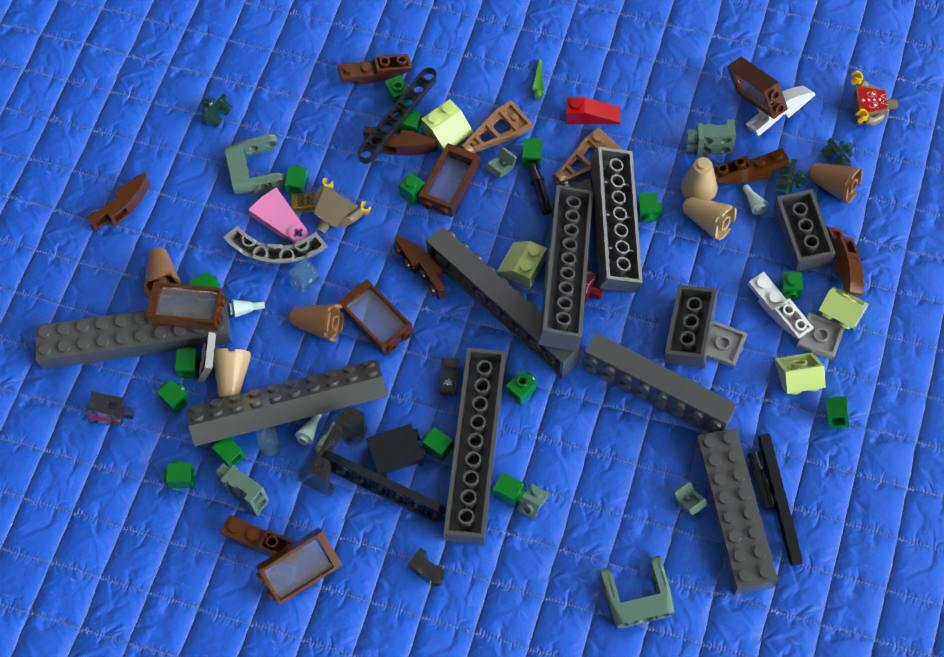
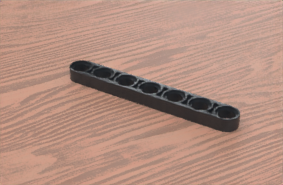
[357,68,437,164]
[758,433,802,566]
[318,451,445,521]

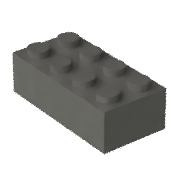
[773,189,836,272]
[665,285,718,368]

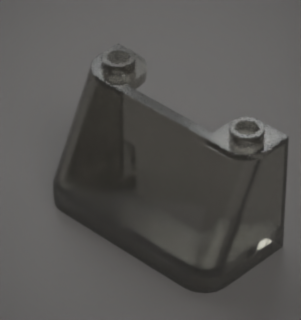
[298,408,368,497]

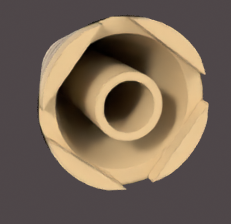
[681,157,718,201]
[682,197,737,240]
[213,348,251,399]

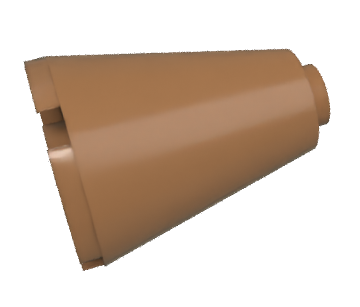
[808,163,863,203]
[143,247,181,300]
[289,303,344,342]

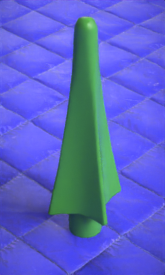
[532,59,545,100]

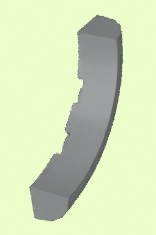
[223,226,328,264]

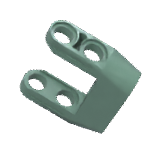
[225,134,286,195]
[600,555,675,628]

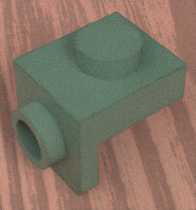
[485,147,517,179]
[673,481,708,516]
[517,484,549,519]

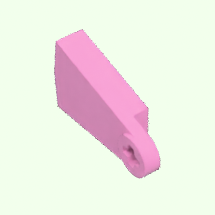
[248,187,308,243]

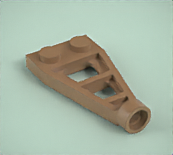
[460,100,533,153]
[552,128,623,186]

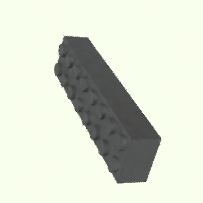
[590,146,643,293]
[583,333,737,433]
[695,428,778,595]

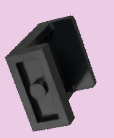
[366,423,427,478]

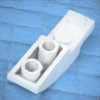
[746,86,815,136]
[748,272,814,339]

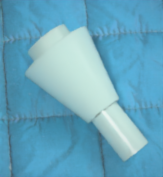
[742,184,769,215]
[229,299,265,318]
[295,414,322,445]

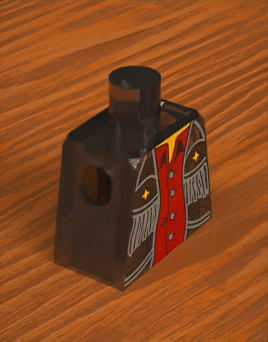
[88,391,135,426]

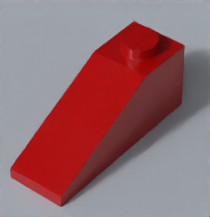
[566,97,620,124]

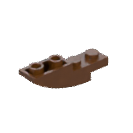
[338,54,412,85]
[363,126,437,156]
[714,148,790,184]
[87,172,150,232]
[826,226,864,296]
[394,236,446,299]
[220,514,303,565]

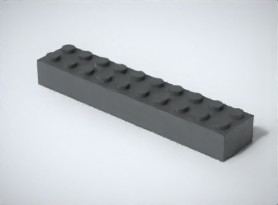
[538,185,593,351]
[426,226,580,378]
[35,301,232,370]
[443,348,506,545]
[187,360,388,446]

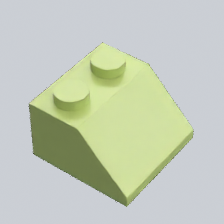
[421,99,473,151]
[496,241,547,289]
[819,286,869,329]
[775,352,826,395]

